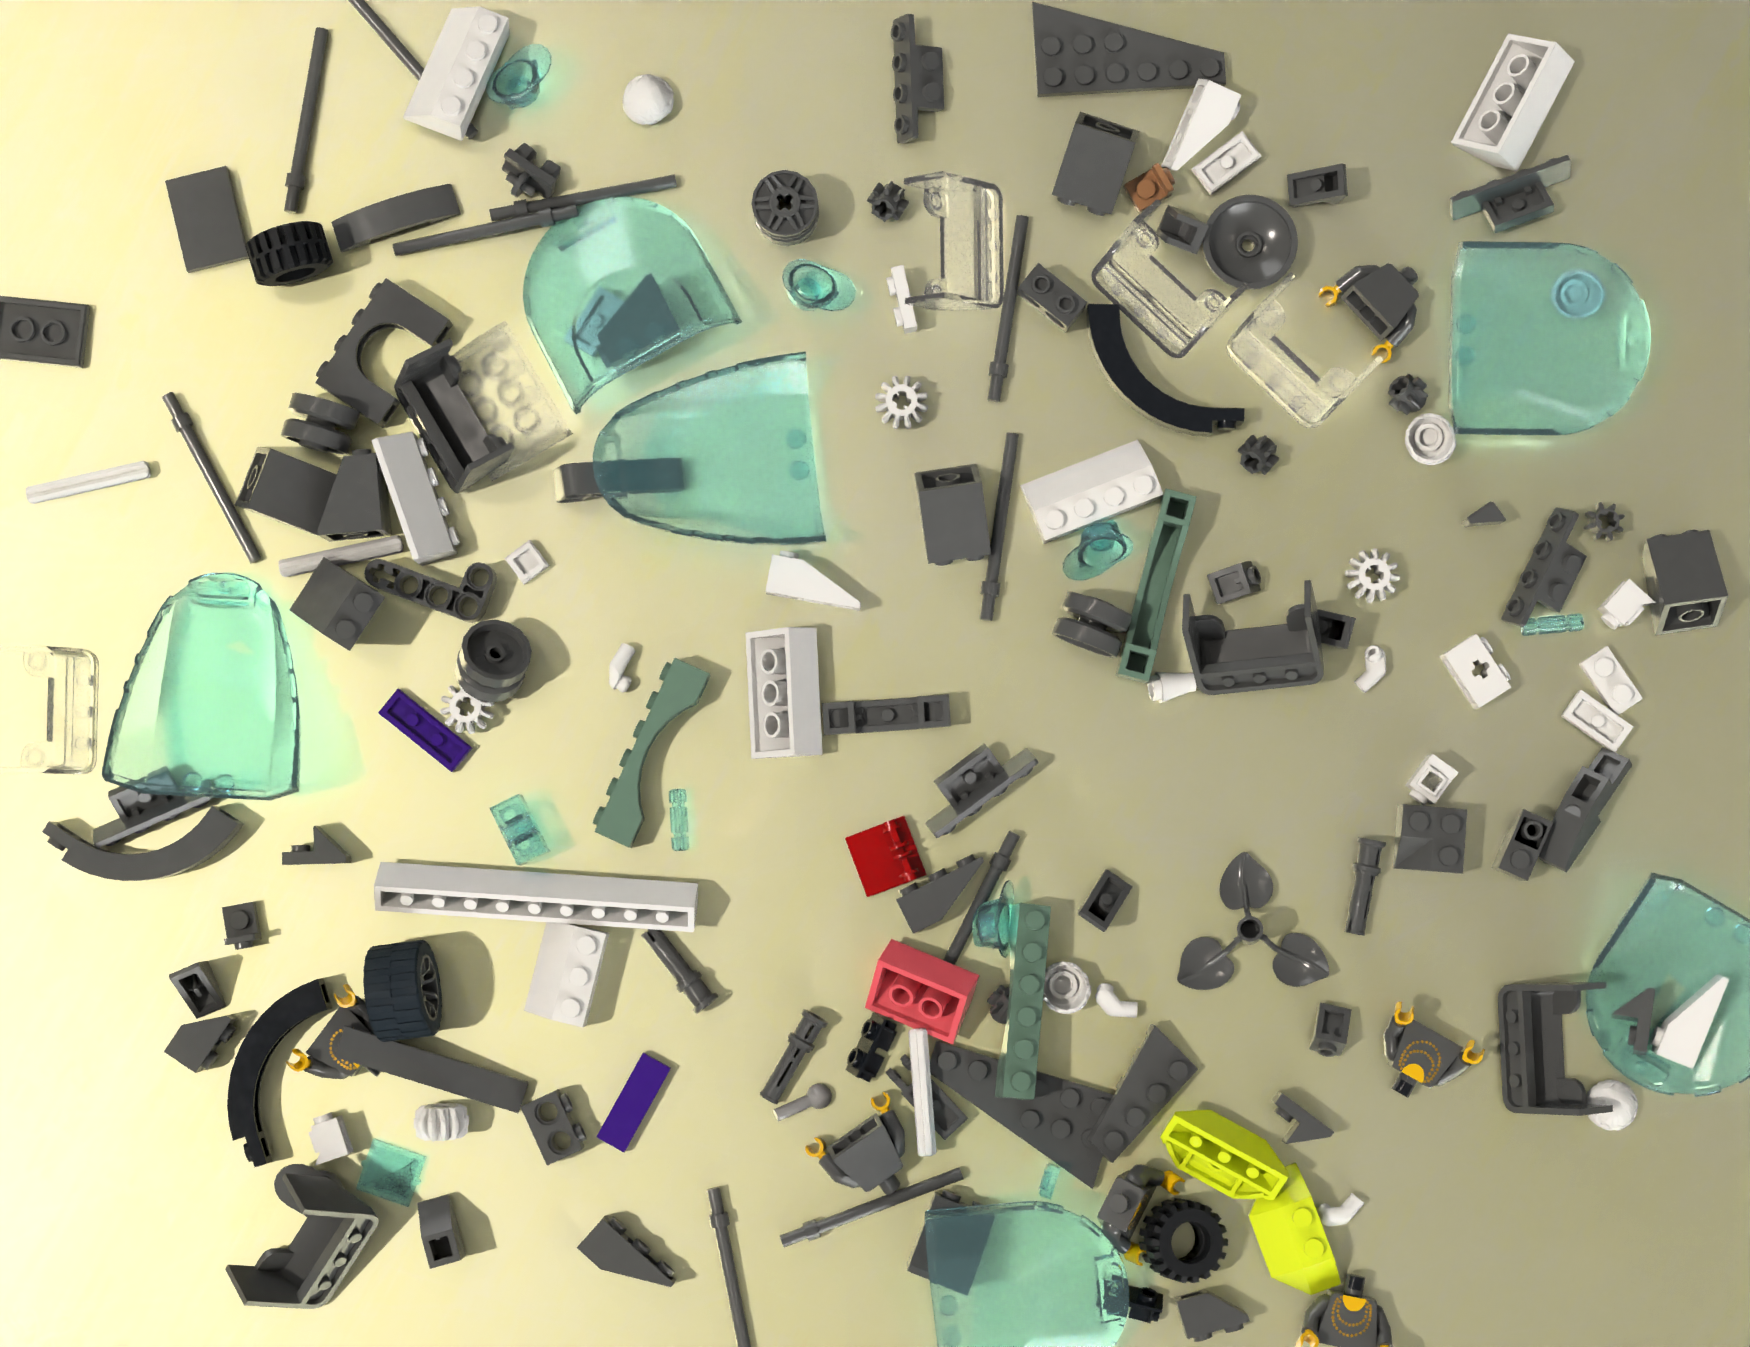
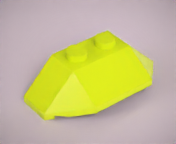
[1160,1109,1289,1200]
[1248,1162,1341,1295]

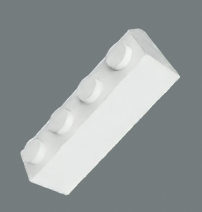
[403,6,510,141]
[1451,33,1575,171]
[371,432,460,566]
[1020,440,1164,544]
[746,627,823,759]

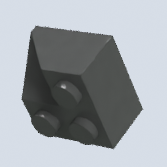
[1393,804,1467,874]

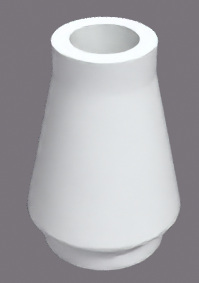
[1147,672,1196,703]

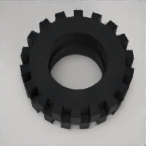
[245,221,333,286]
[1139,1198,1228,1283]

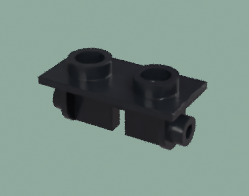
[845,1012,897,1082]
[1095,1278,1163,1324]

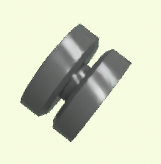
[281,393,360,455]
[1052,591,1132,658]
[454,620,532,702]

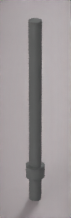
[348,0,478,139]
[284,27,328,213]
[489,174,677,221]
[393,204,579,256]
[987,215,1029,402]
[162,392,261,564]
[980,433,1019,621]
[943,831,1020,965]
[780,1167,963,1248]
[707,1187,751,1347]

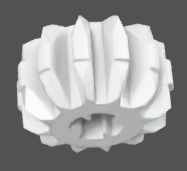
[875,376,928,429]
[1345,548,1400,603]
[440,685,495,734]
[414,1102,469,1142]

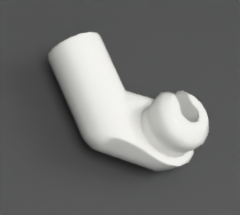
[609,643,635,693]
[1354,645,1386,693]
[1095,983,1138,1018]
[1317,1193,1364,1226]

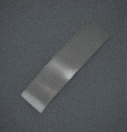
[331,184,461,252]
[822,694,951,735]

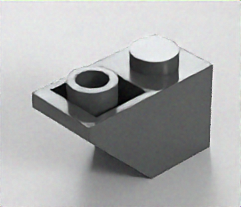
[1492,809,1553,881]
[164,1014,237,1073]
[417,1194,466,1269]
[1174,1289,1250,1342]

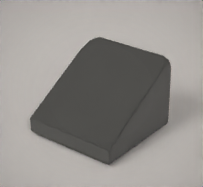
[1462,501,1506,527]

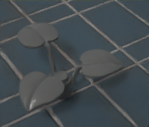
[1177,852,1329,990]

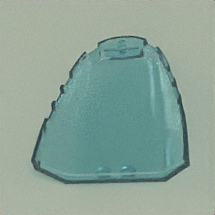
[593,352,826,545]
[101,572,301,801]

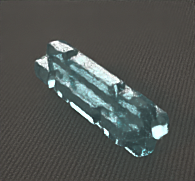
[1520,613,1584,636]
[669,789,689,851]

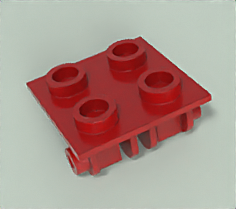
[845,816,927,897]

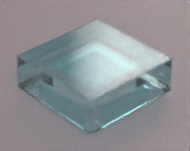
[1038,1162,1060,1199]

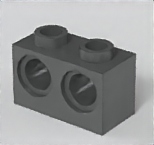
[1017,263,1088,333]
[521,1089,587,1165]

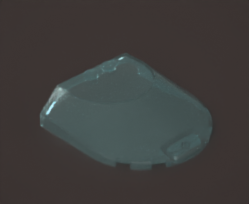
[523,197,742,414]
[1448,241,1651,435]
[1586,872,1750,1097]
[925,1201,1129,1347]

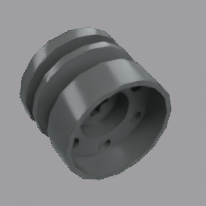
[751,170,819,246]

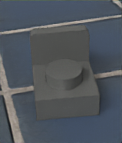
[1207,561,1261,605]
[221,902,262,950]
[1309,1003,1352,1057]

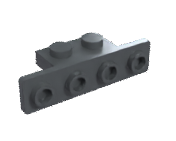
[891,14,944,144]
[1450,155,1571,233]
[1501,507,1587,627]
[925,743,1038,838]
[93,766,213,848]

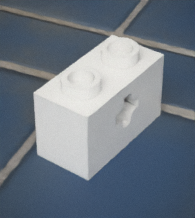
[1439,634,1511,709]

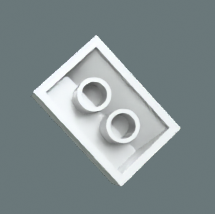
[524,922,609,1028]

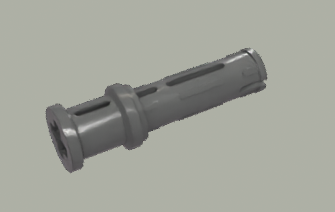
[1344,837,1386,936]
[641,929,719,1014]
[760,1009,828,1104]

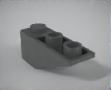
[896,854,984,934]
[577,1215,676,1287]

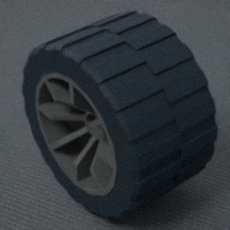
[363,940,442,1042]

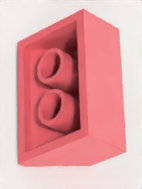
[865,939,980,1044]

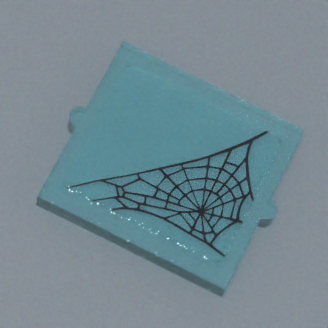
[356,1138,427,1207]

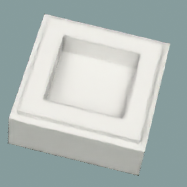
[504,540,549,584]

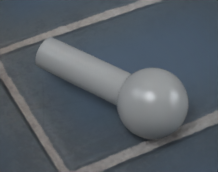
[773,1083,832,1121]

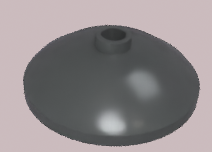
[1202,195,1298,290]

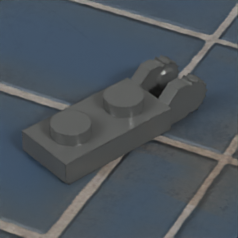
[885,1054,968,1140]

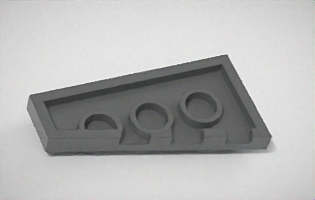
[1087,1024,1198,1163]

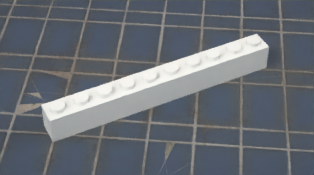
[374,862,698,932]

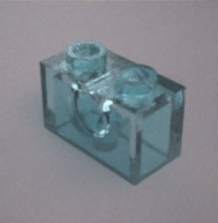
[490,794,550,866]

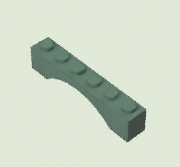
[1115,489,1197,684]
[593,658,711,848]
[995,903,1051,1100]

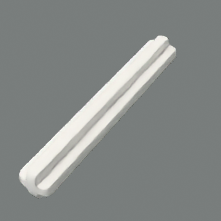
[25,461,151,504]
[279,535,403,577]
[908,1028,937,1156]

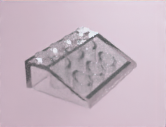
[453,320,573,481]

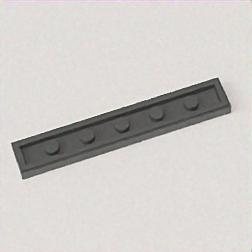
[334,1025,528,1113]

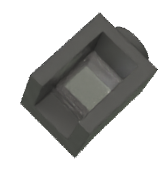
[1156,205,1210,254]

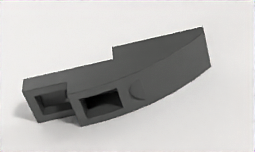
[1539,747,1632,873]

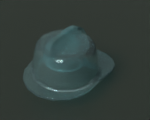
[486,44,551,110]
[782,259,856,311]
[1063,520,1133,581]
[972,880,1014,958]

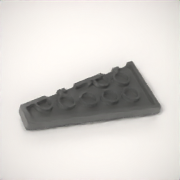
[1032,2,1226,97]
[930,1040,1114,1189]

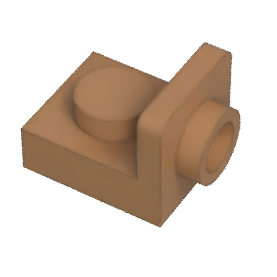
[1123,163,1175,213]

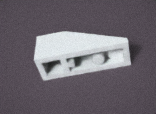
[1161,78,1241,171]
[765,550,861,611]
[1650,974,1729,1069]

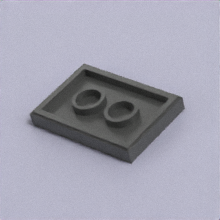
[165,166,249,273]
[0,296,90,368]

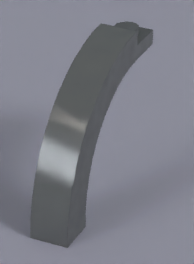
[42,806,244,881]

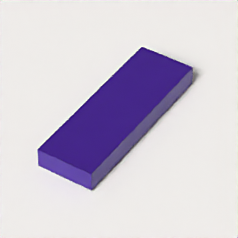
[378,688,473,772]
[596,1052,671,1152]

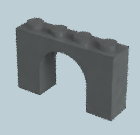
[315,278,453,428]

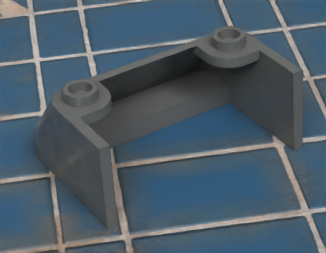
[394,338,515,493]
[1182,580,1324,695]
[1498,982,1613,1116]
[225,1173,379,1309]

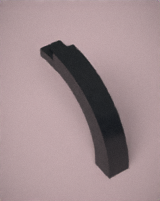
[1086,304,1245,437]
[227,978,332,1168]

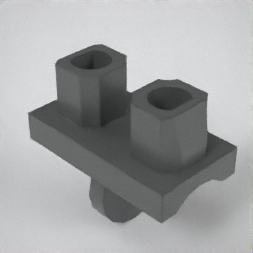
[502,143,561,199]

